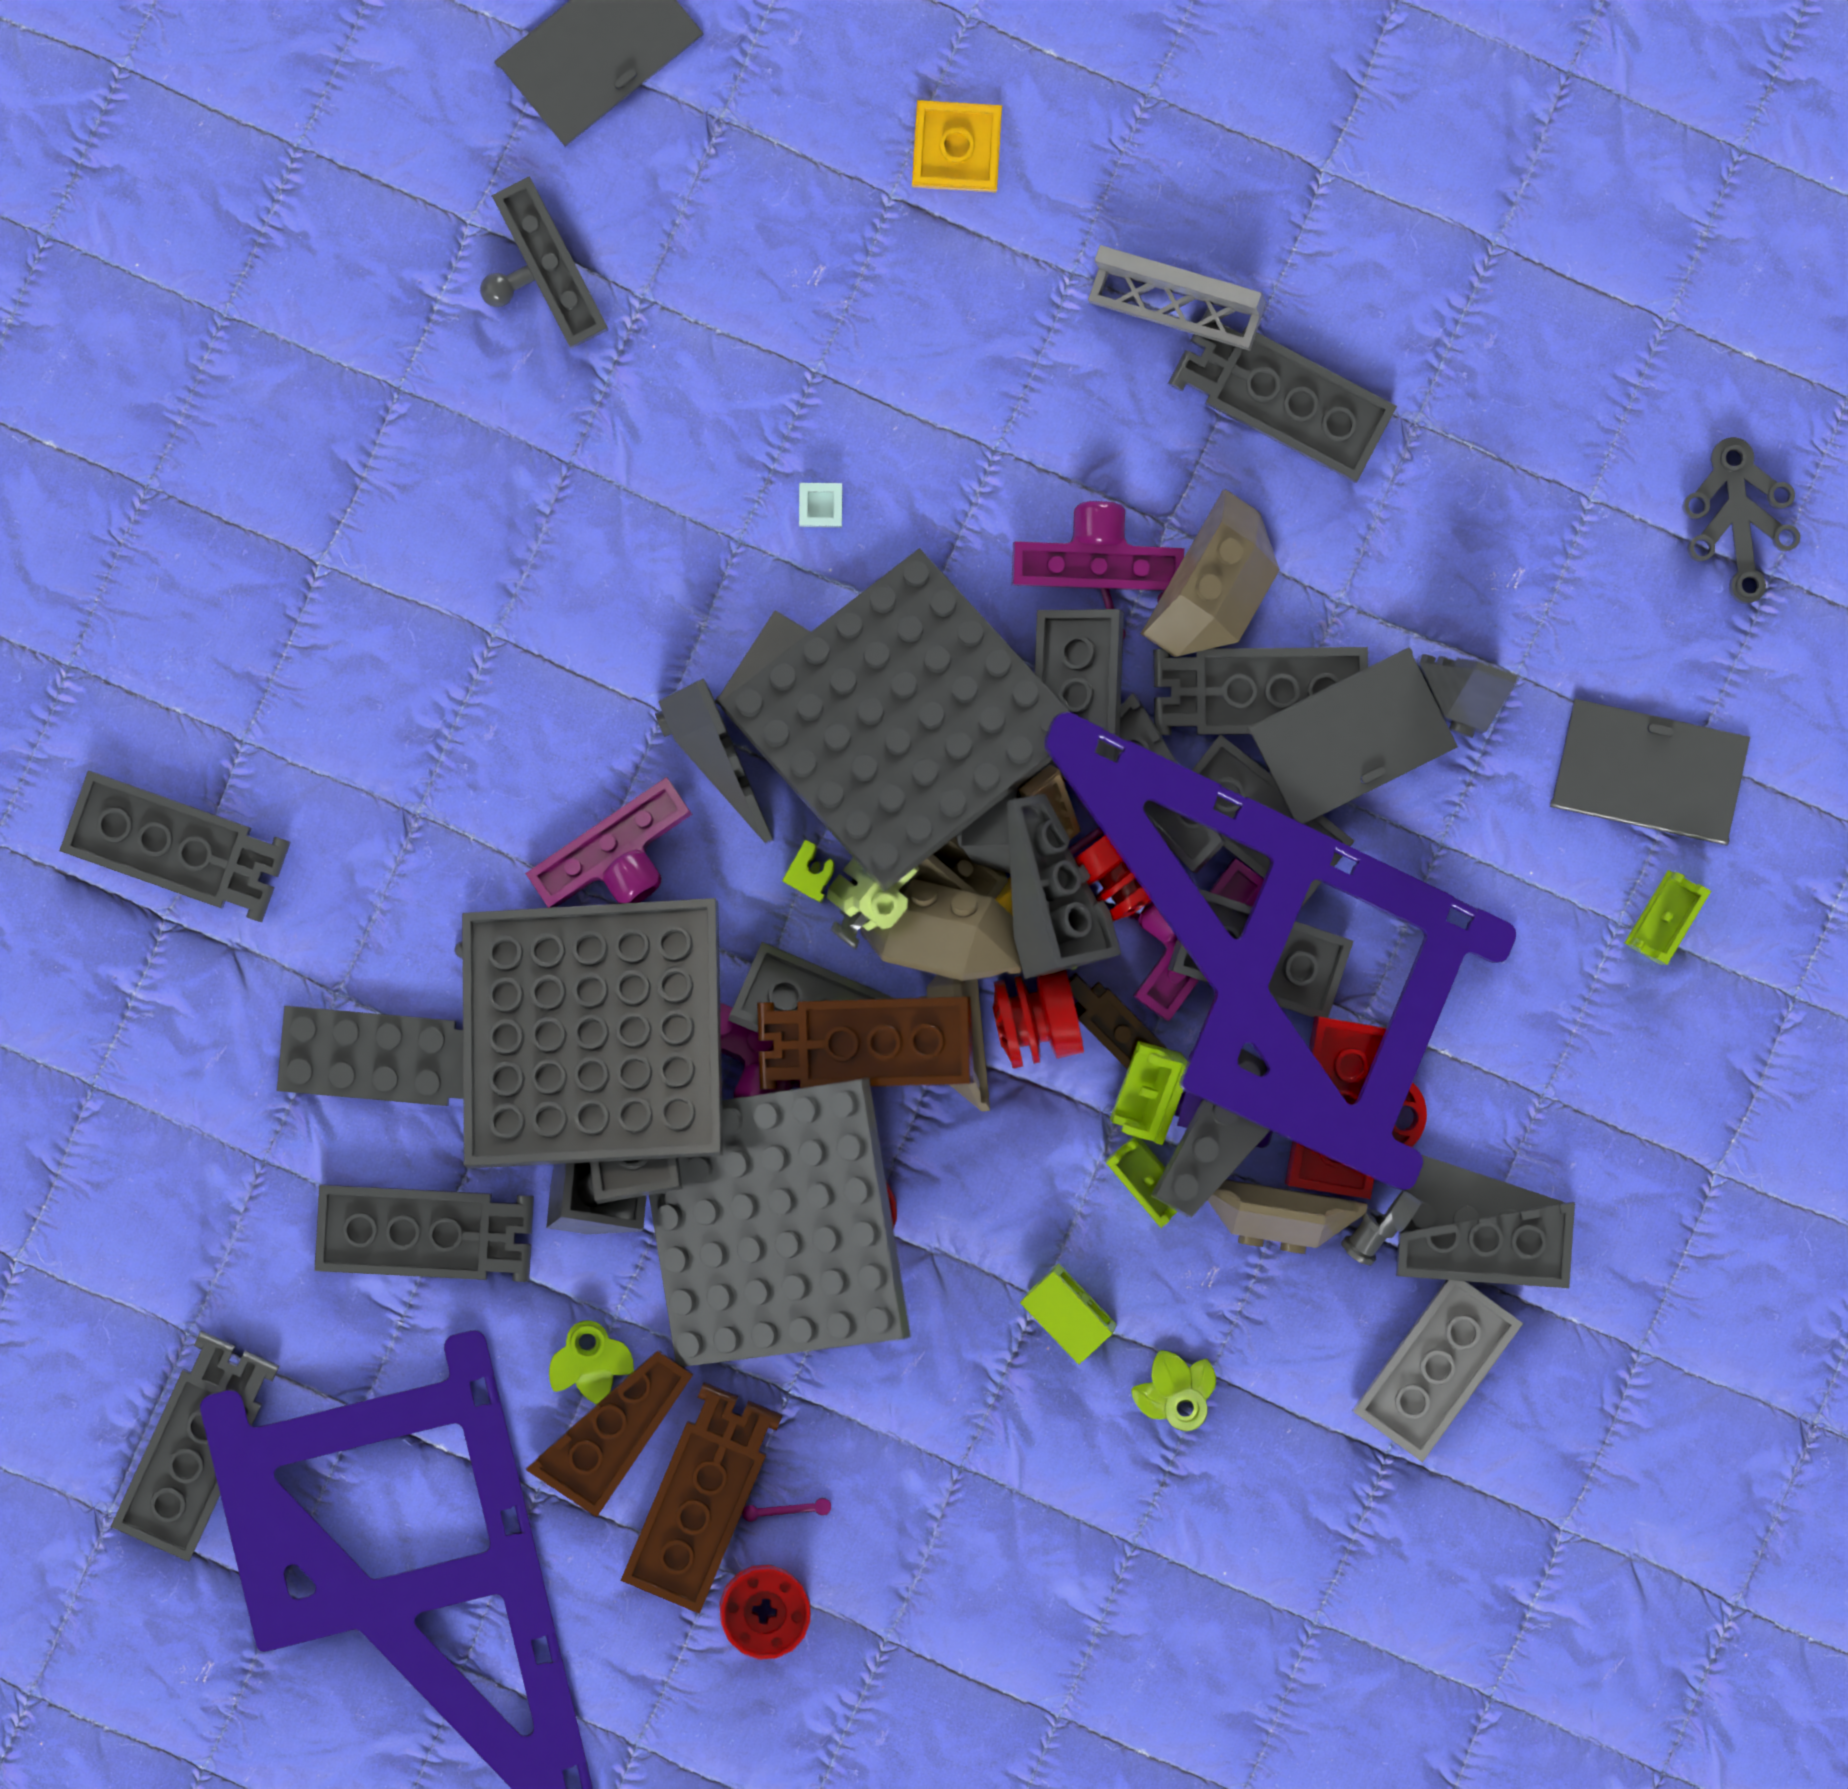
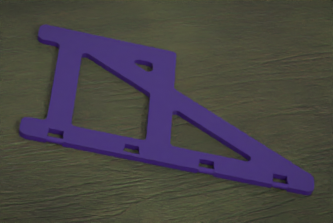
[1044,712,1516,1190]
[200,1330,593,1789]

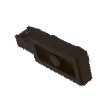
[1069,972,1167,1070]

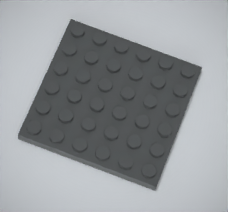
[720,548,1071,892]
[462,898,723,1169]
[649,1078,911,1367]

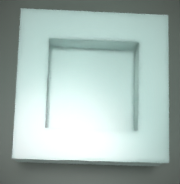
[799,483,842,527]

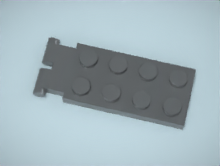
[1168,308,1397,483]
[1153,647,1368,736]
[59,770,291,922]
[277,1006,463,1106]
[315,1185,534,1282]
[111,1331,279,1562]

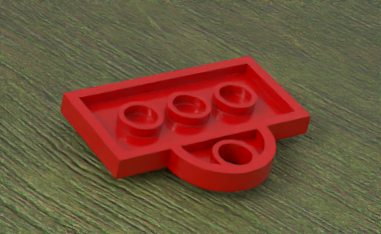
[1285,1016,1427,1199]

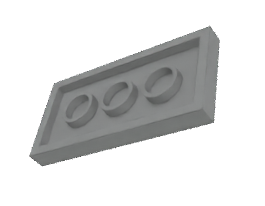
[1352,1280,1523,1462]

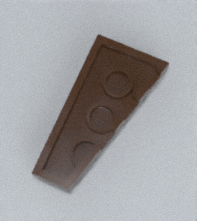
[526,1350,693,1517]

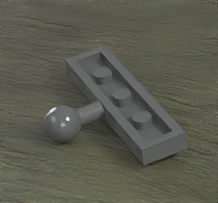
[480,176,609,349]

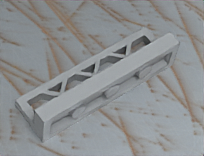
[1088,245,1267,351]

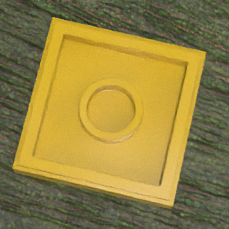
[912,100,1002,193]

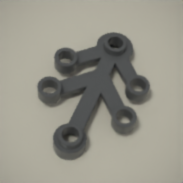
[1682,437,1800,604]

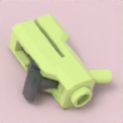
[827,858,919,949]

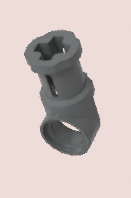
[1341,1190,1422,1266]

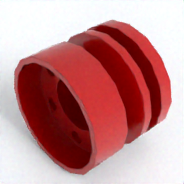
[1075,835,1151,922]
[992,970,1084,1068]
[719,1564,811,1659]

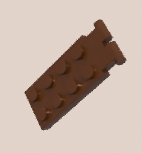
[757,996,973,1089]
[620,1382,783,1614]

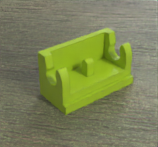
[782,840,834,903]
[1624,870,1711,965]
[1110,1041,1188,1145]
[1104,1136,1178,1228]
[1020,1263,1117,1365]

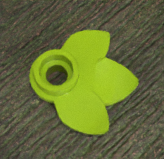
[549,1320,634,1404]
[1131,1350,1216,1431]

